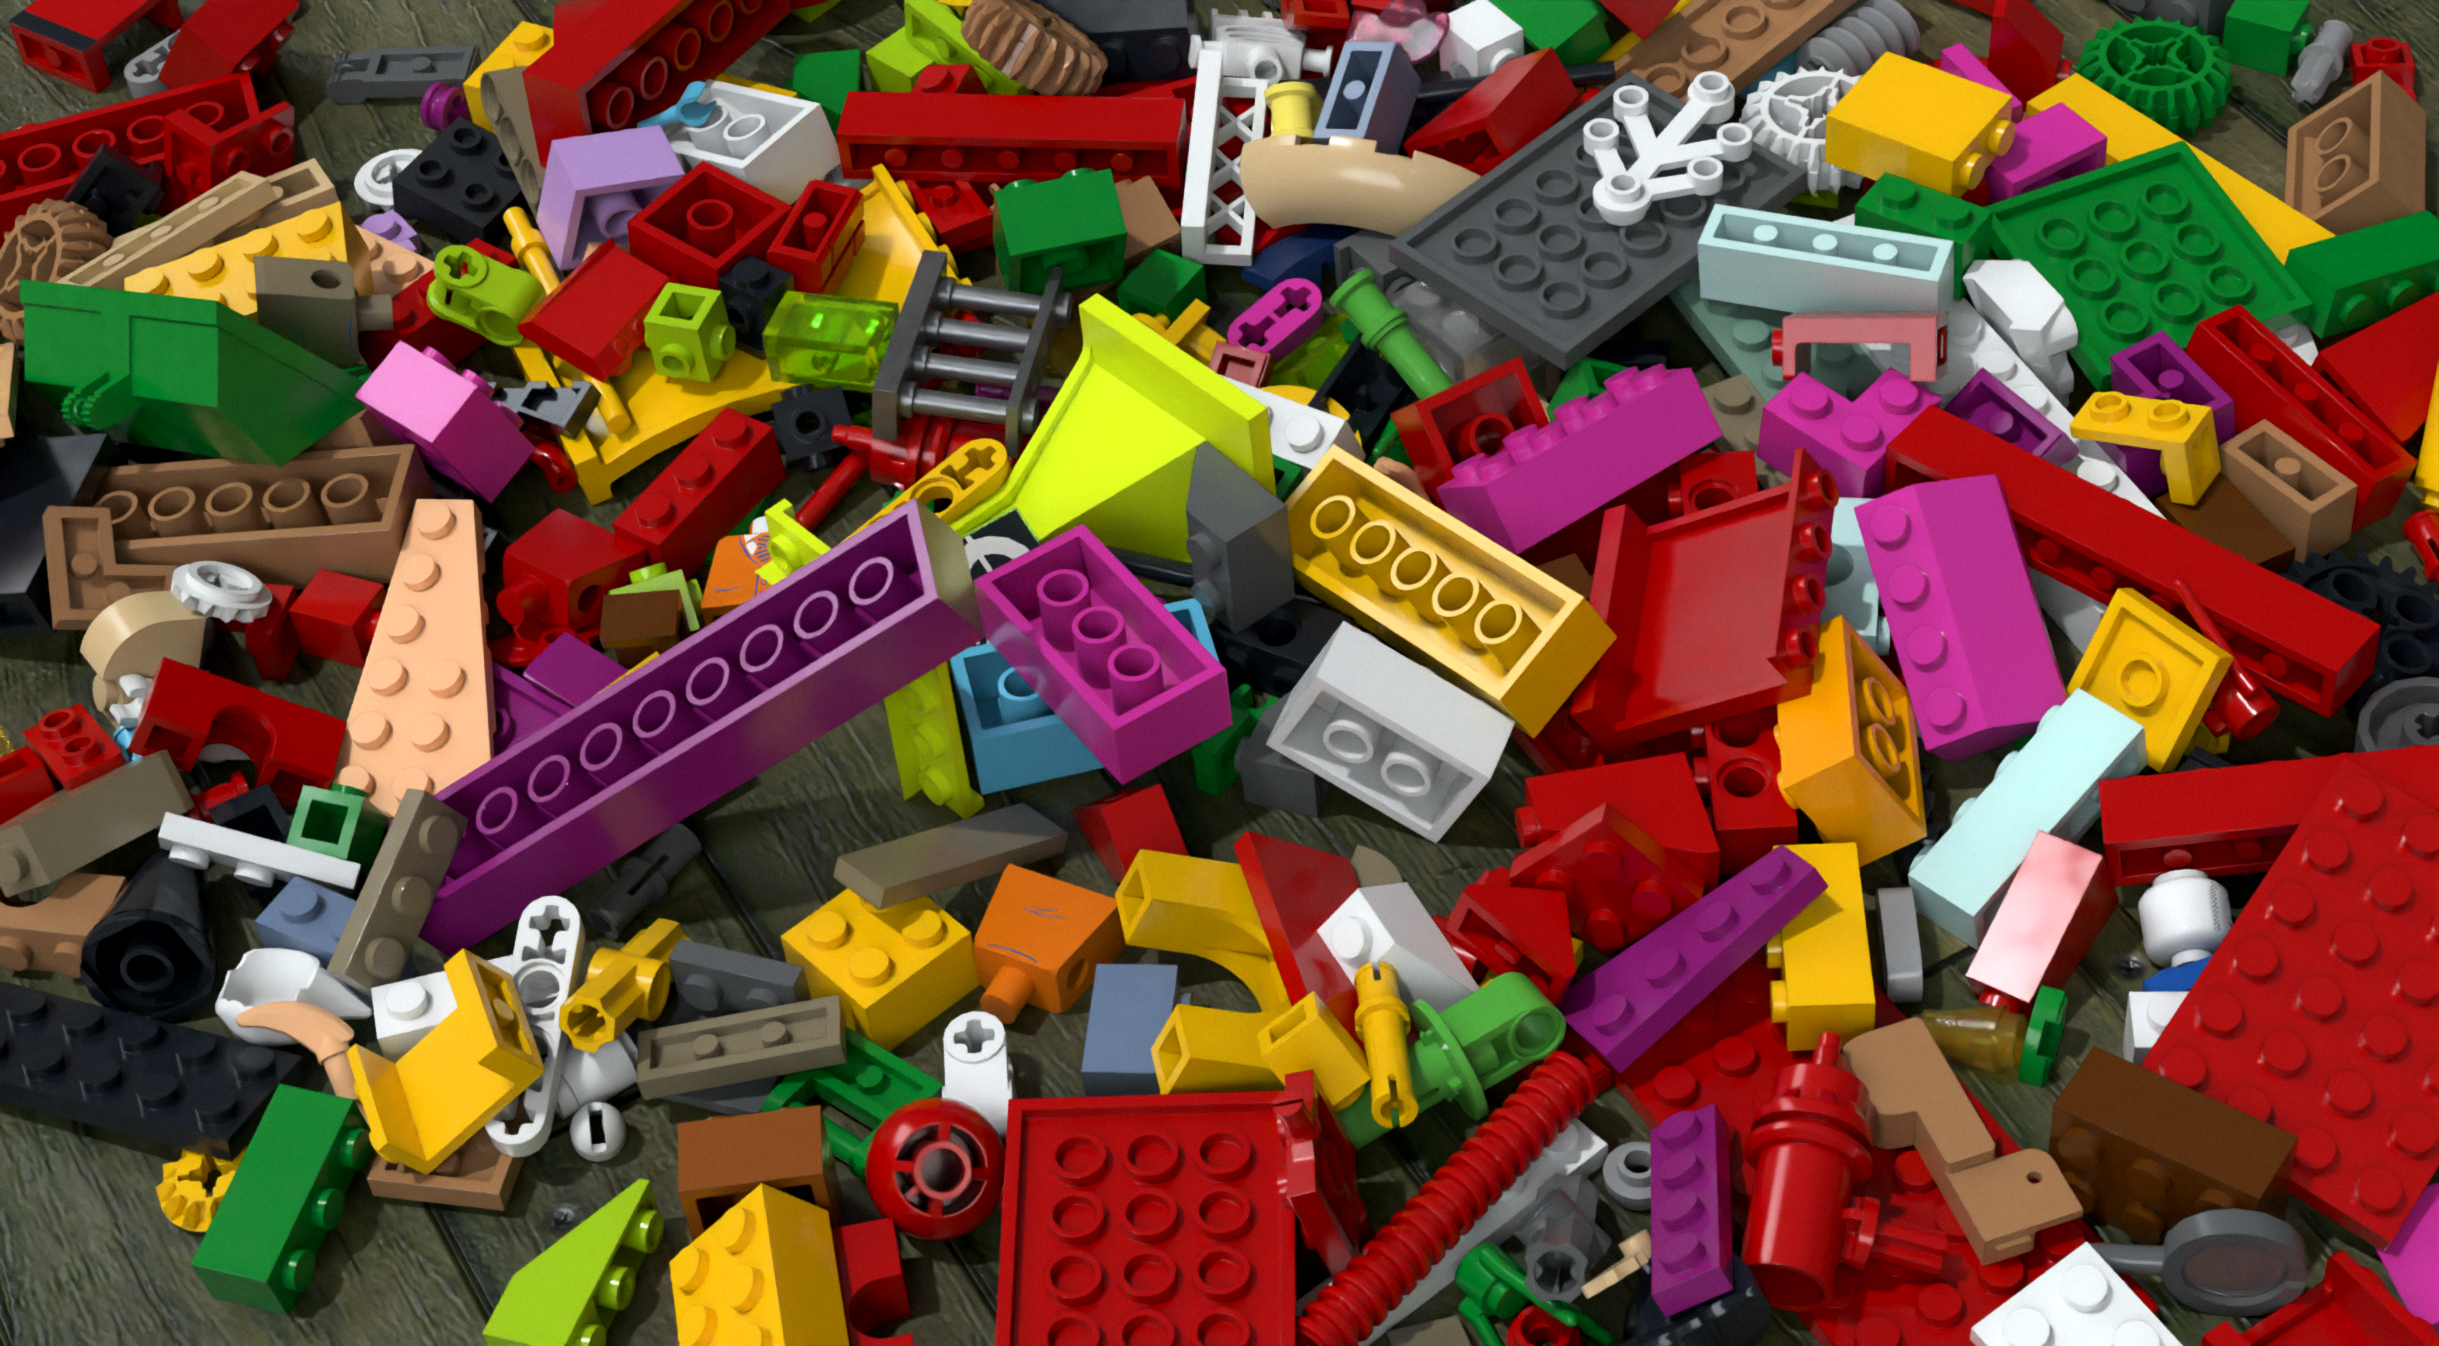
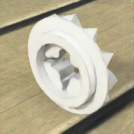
[354,149,422,212]
[170,561,272,623]

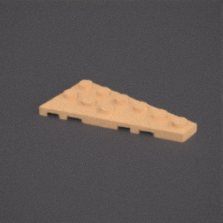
[327,499,497,830]

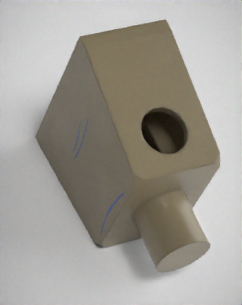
[254,256,394,368]

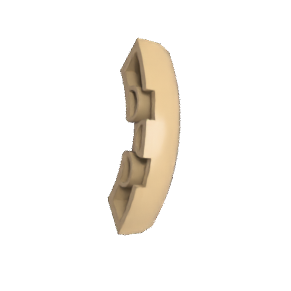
[1239,134,1481,237]

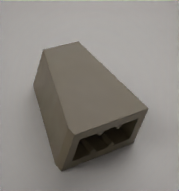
[0,749,195,898]

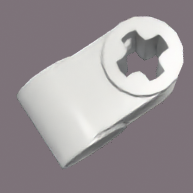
[942,1011,1017,1142]

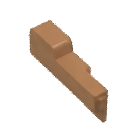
[1842,1017,2084,1266]

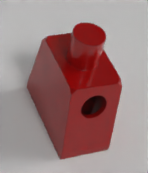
[496,508,646,631]

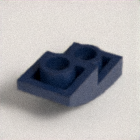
[1241,224,1361,294]

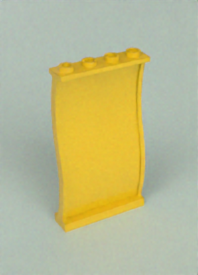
[511,163,976,506]

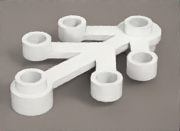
[1583,71,1752,226]

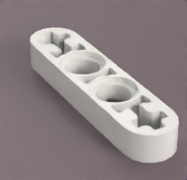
[484,895,585,1157]

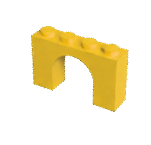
[1115,849,1292,1094]

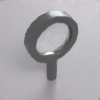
[2083,1208,2308,1317]

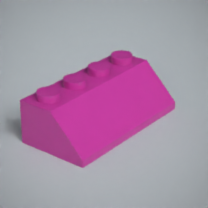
[1854,474,2068,763]

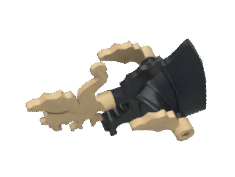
[1580,1229,1771,1346]

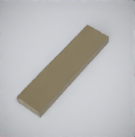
[833,802,1069,910]

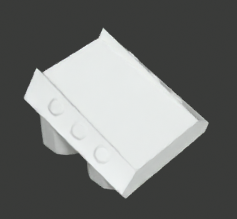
[1962,259,2078,408]

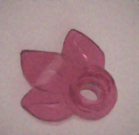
[1347,0,1450,67]

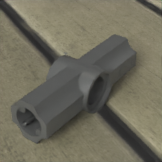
[1513,1173,1612,1304]

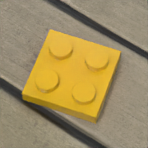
[2066,588,2234,773]

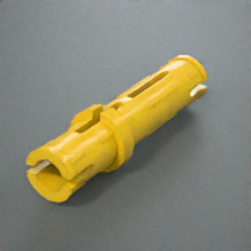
[1354,961,1419,1128]

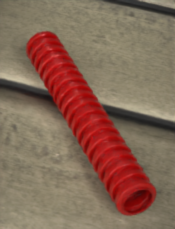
[1296,1051,1599,1346]

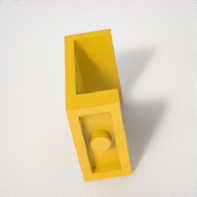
[346,948,546,1175]

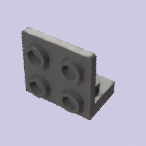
[638,938,812,1116]

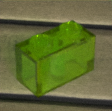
[762,290,900,393]

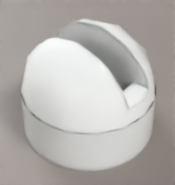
[570,1102,627,1162]

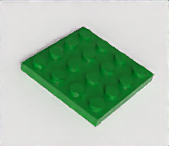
[1984,140,2314,392]

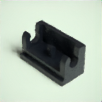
[1307,332,1417,463]

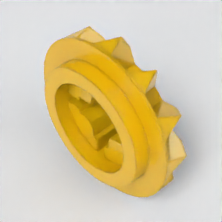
[155,1145,248,1232]

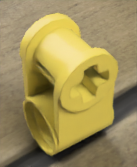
[1264,81,1324,145]

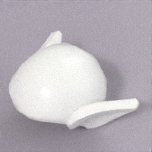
[215,948,373,1047]

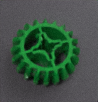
[2076,15,2233,136]

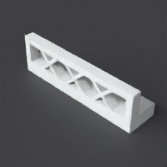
[1181,50,1269,266]

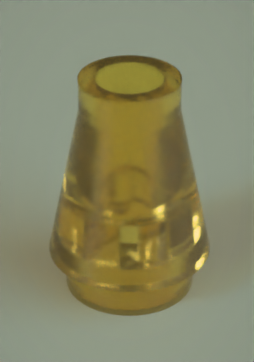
[1921,1005,2028,1075]

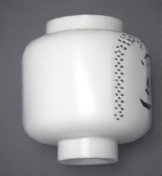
[2138,869,2233,968]

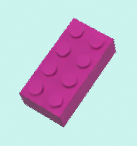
[1436,363,1723,554]
[973,524,1233,785]

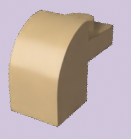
[80,591,206,730]

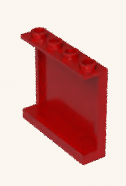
[1570,447,1839,752]

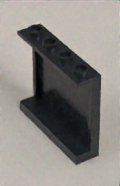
[0,433,129,637]

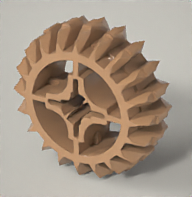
[960,0,1108,96]
[0,198,113,347]

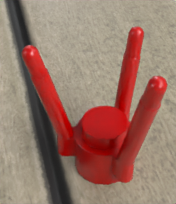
[2173,578,2281,742]

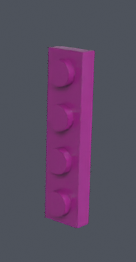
[1650,1103,1734,1318]

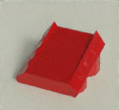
[517,237,680,383]

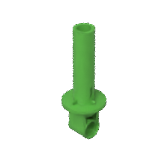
[1336,972,1566,1150]

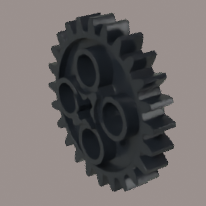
[2280,548,2439,721]

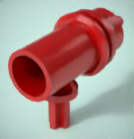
[831,410,1046,509]
[1739,1031,1948,1312]

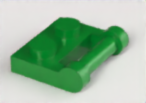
[761,1026,944,1184]

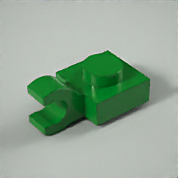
[1191,684,1279,798]

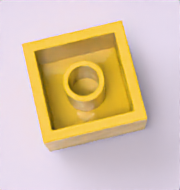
[780,888,981,1052]

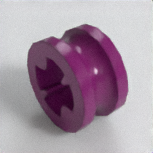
[421,81,471,132]

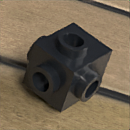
[765,383,853,474]

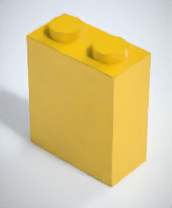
[1825,51,2016,198]

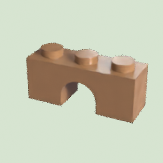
[0,871,128,978]

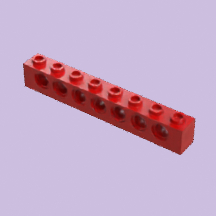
[1666,450,1798,875]

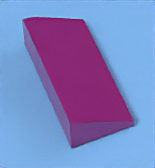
[1943,367,2080,467]
[522,631,629,708]

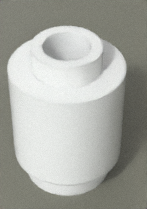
[545,1031,638,1119]

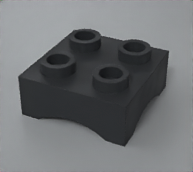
[392,116,530,247]

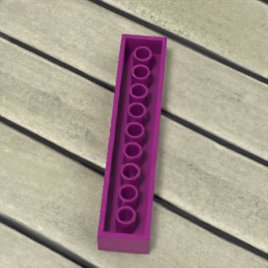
[389,497,986,958]

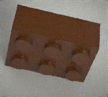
[2048,1046,2299,1282]

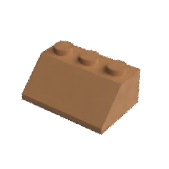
[2285,70,2426,236]

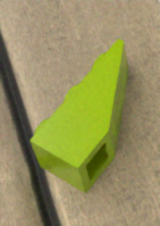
[482,1178,664,1346]

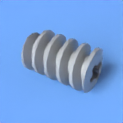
[1795,0,1921,77]

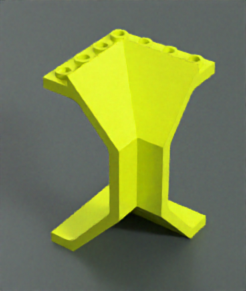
[755,293,1277,819]

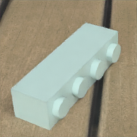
[1698,204,1954,313]
[1908,688,2148,951]

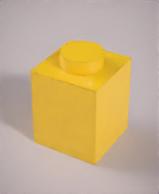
[1257,991,1371,1112]

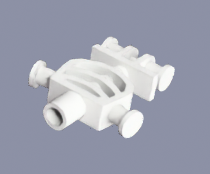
[1188,8,1334,87]

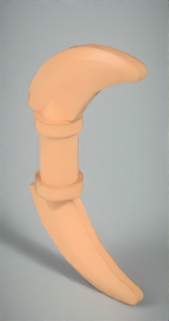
[236,1001,370,1127]

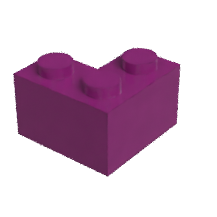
[2096,330,2236,498]

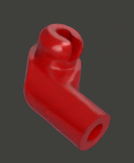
[518,430,578,493]

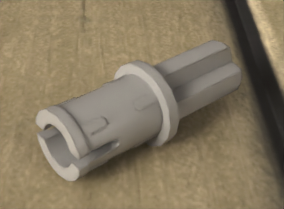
[2290,20,2354,104]

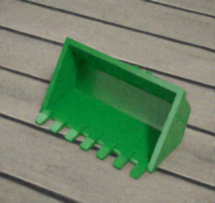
[20,279,374,467]

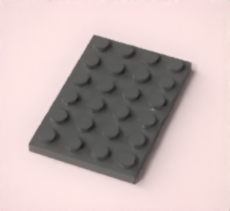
[1389,71,1807,371]

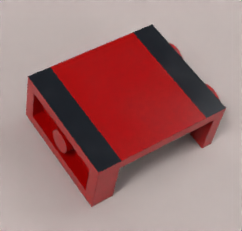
[8,0,184,94]

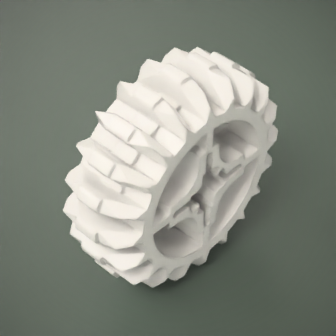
[1739,65,1864,196]

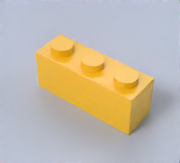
[1765,842,1875,1051]

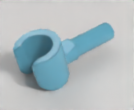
[637,81,717,128]

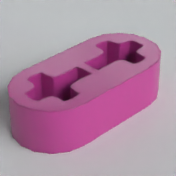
[1227,278,1324,365]

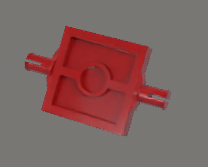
[1273,1069,1376,1276]

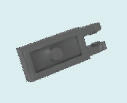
[325,45,482,105]

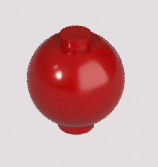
[865,1097,1006,1241]

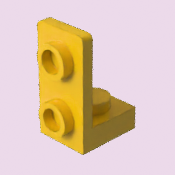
[2069,391,2221,506]

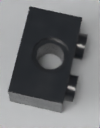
[1208,598,1355,699]

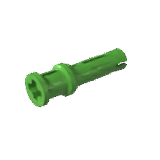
[1329,268,1454,400]

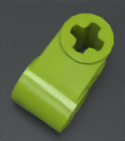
[426,245,546,347]

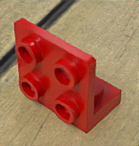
[163,101,294,212]

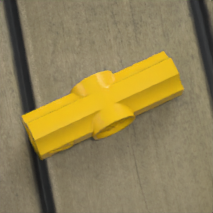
[559,918,692,1053]

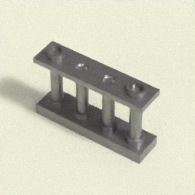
[872,250,1073,458]

